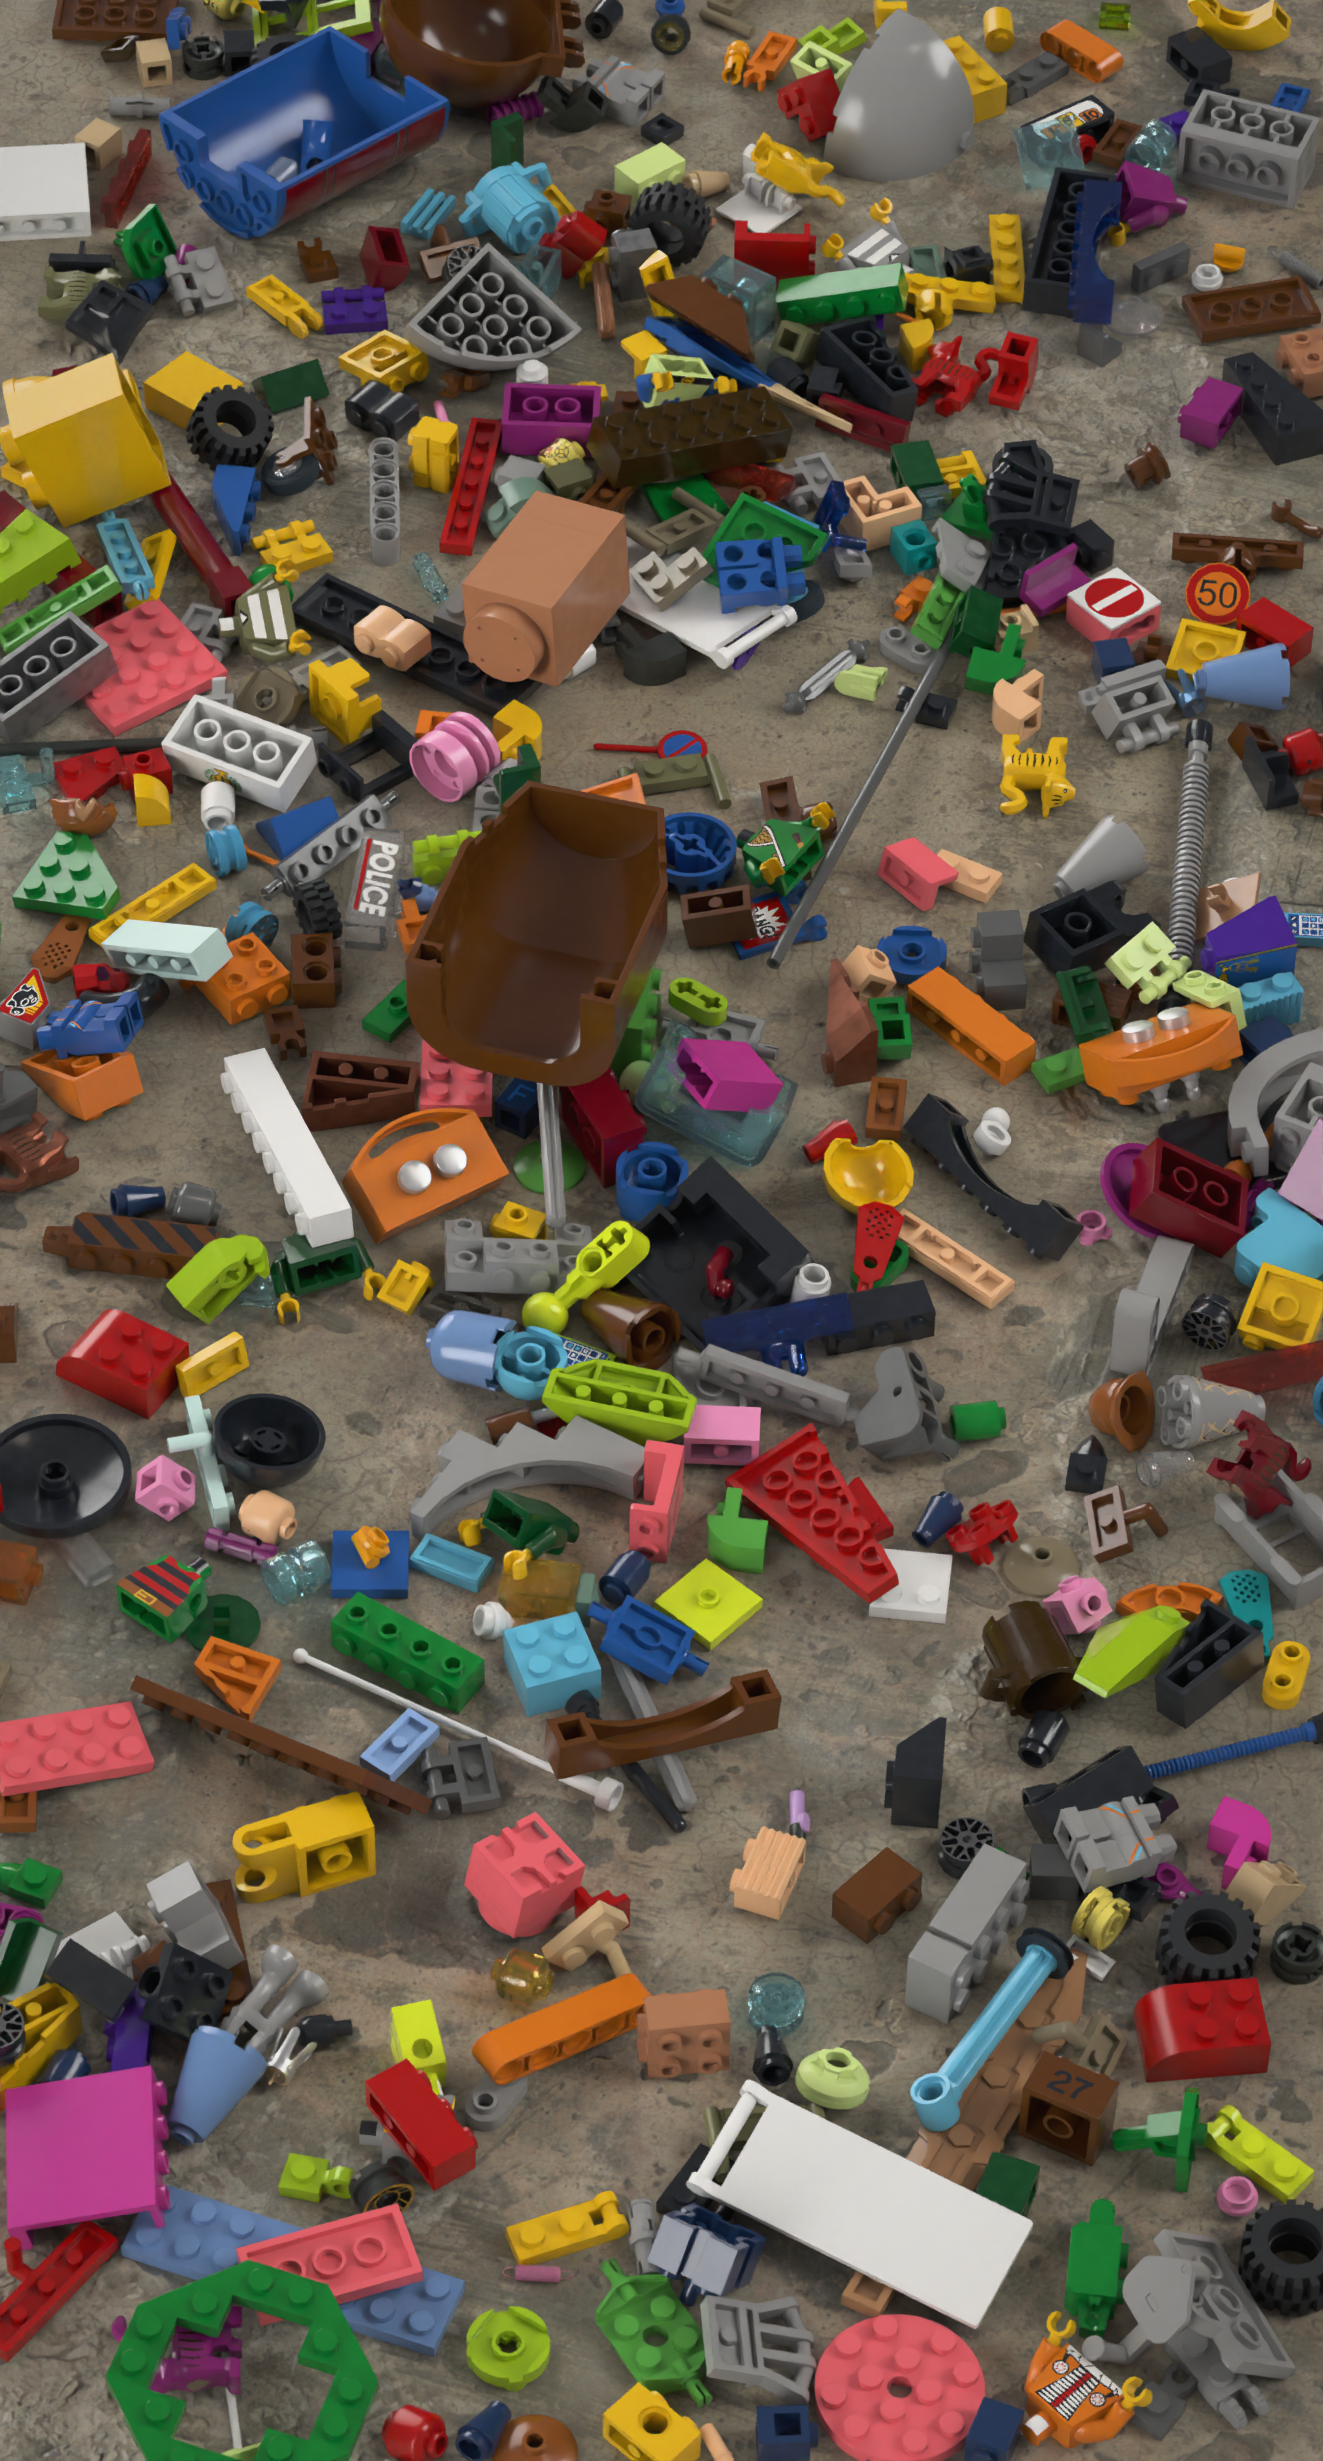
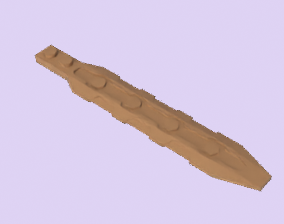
[841,1947,1088,2318]

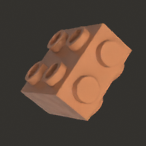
[1275,327,1323,398]
[636,1989,731,2078]

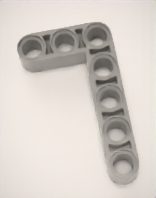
[1110,1235,1195,1377]

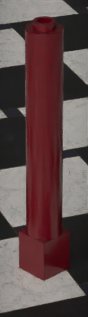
[146,470,253,618]

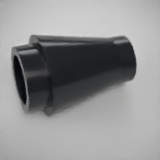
[753,2025,793,2086]

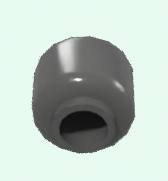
[166,1181,222,1226]

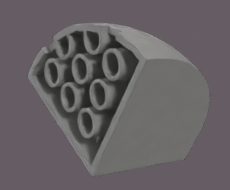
[823,9,975,181]
[402,242,582,371]

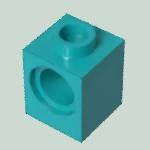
[890,519,937,576]

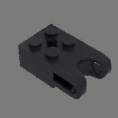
[1024,880,1161,975]

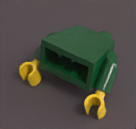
[270,1231,386,1325]
[458,1488,579,1580]

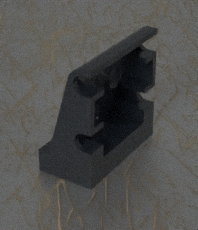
[625,1156,814,1353]

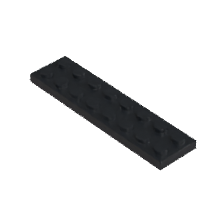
[292,573,542,717]

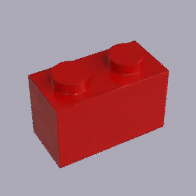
[1236,597,1314,668]

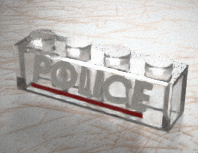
[344,827,411,952]

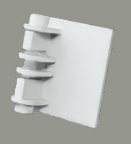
[715,172,802,233]
[55,1911,151,1979]

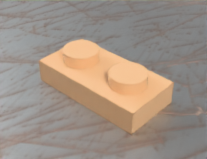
[937,849,1003,903]

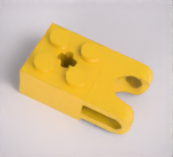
[232,1792,376,1904]

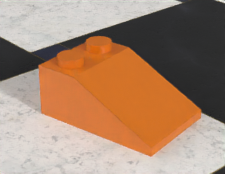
[20,1050,144,1121]

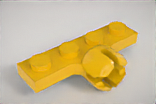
[905,273,996,331]

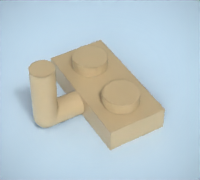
[541,1900,631,1978]

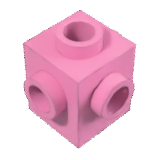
[135,1455,196,1521]
[1042,1575,1113,1635]

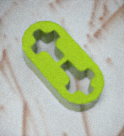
[668,977,728,1026]

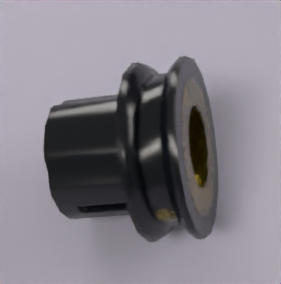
[651,14,691,55]

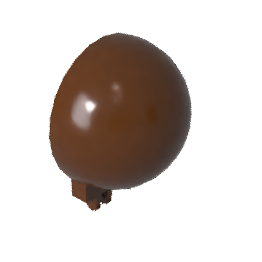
[379,0,585,109]

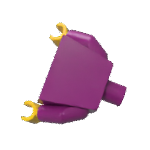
[1108,160,1188,247]

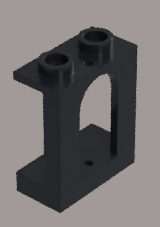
[317,710,418,803]

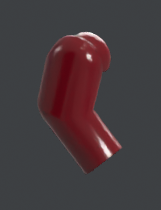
[705,1246,735,1299]

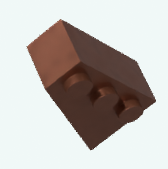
[301,1050,421,1132]

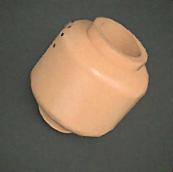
[238,1490,297,1545]

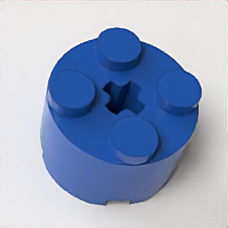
[616,1142,689,1222]

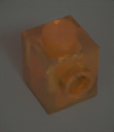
[0,1540,44,1606]

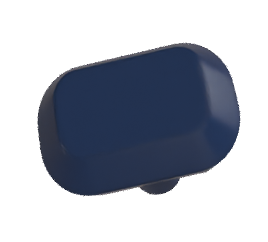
[397,877,423,899]

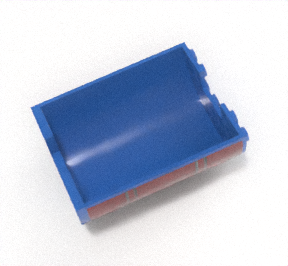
[159,26,450,239]

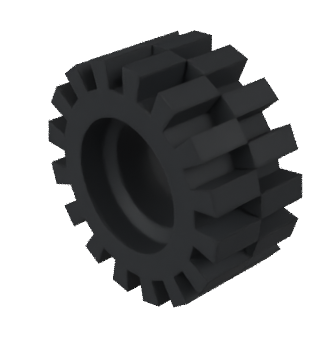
[292,878,343,940]

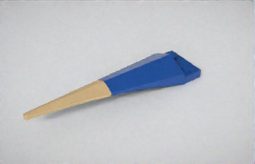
[644,316,852,433]

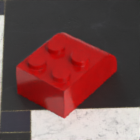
[56,1309,190,1420]
[1133,1977,1271,2083]

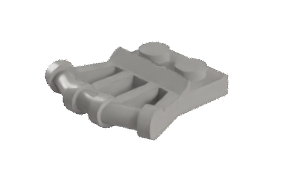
[700,2295,817,2405]

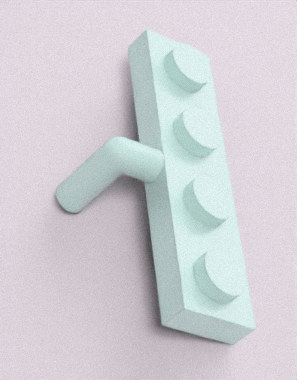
[167,1395,236,1532]

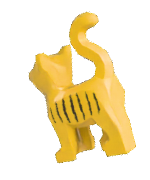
[750,132,845,208]
[1000,734,1076,818]

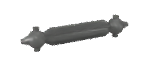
[783,638,870,714]

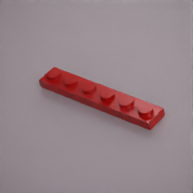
[439,417,502,556]

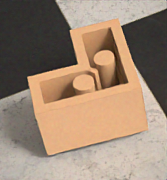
[833,475,922,552]

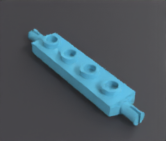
[96,510,155,601]

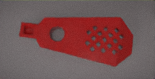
[853,1201,905,1292]

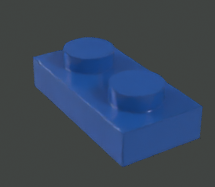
[166,7,192,50]

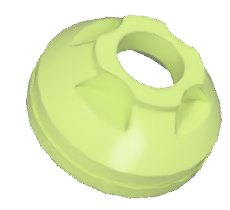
[795,2047,870,2109]

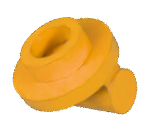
[1213,243,1246,273]
[351,1526,390,1569]

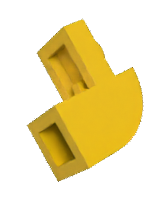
[493,699,542,764]

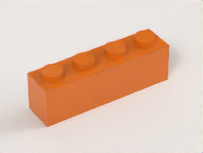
[906,966,1036,1086]

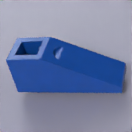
[212,464,262,556]

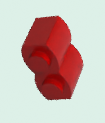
[537,210,607,280]

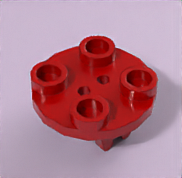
[945,1500,1019,1566]

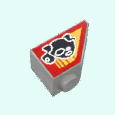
[0,967,51,1050]

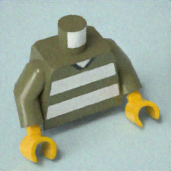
[218,558,312,664]

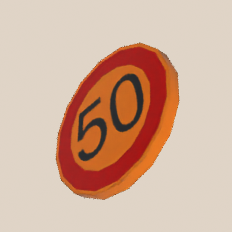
[1185,562,1251,626]

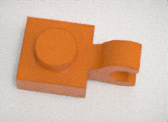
[894,575,933,622]
[396,898,428,954]

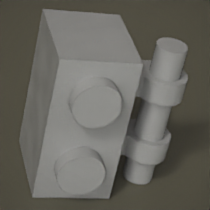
[1091,675,1179,753]

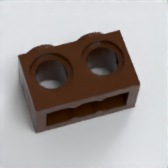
[291,933,342,1009]

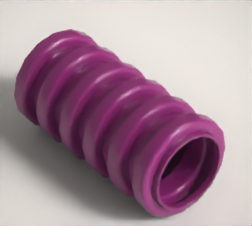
[486,91,544,127]

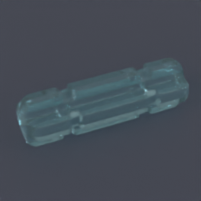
[412,551,449,603]

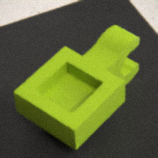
[278,2153,354,2203]

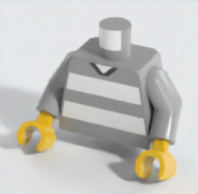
[821,198,916,274]

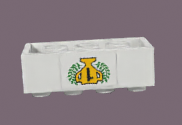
[161,694,318,812]

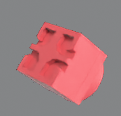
[464,1812,586,1939]

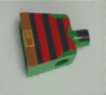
[116,1555,212,1644]

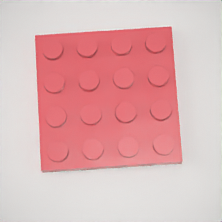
[80,598,229,737]

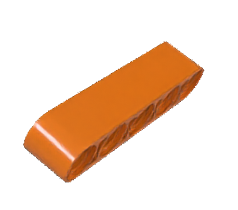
[472,1973,652,2085]

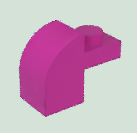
[1207,1796,1272,1890]

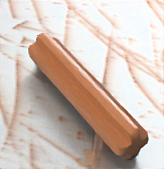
[591,261,616,340]

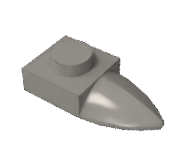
[834,543,873,581]

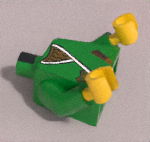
[736,802,836,897]

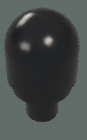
[296,2014,353,2048]

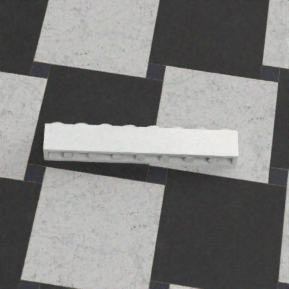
[220,1048,354,1248]

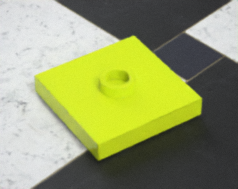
[654,1558,763,1651]

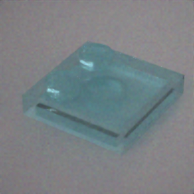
[1013,115,1086,190]

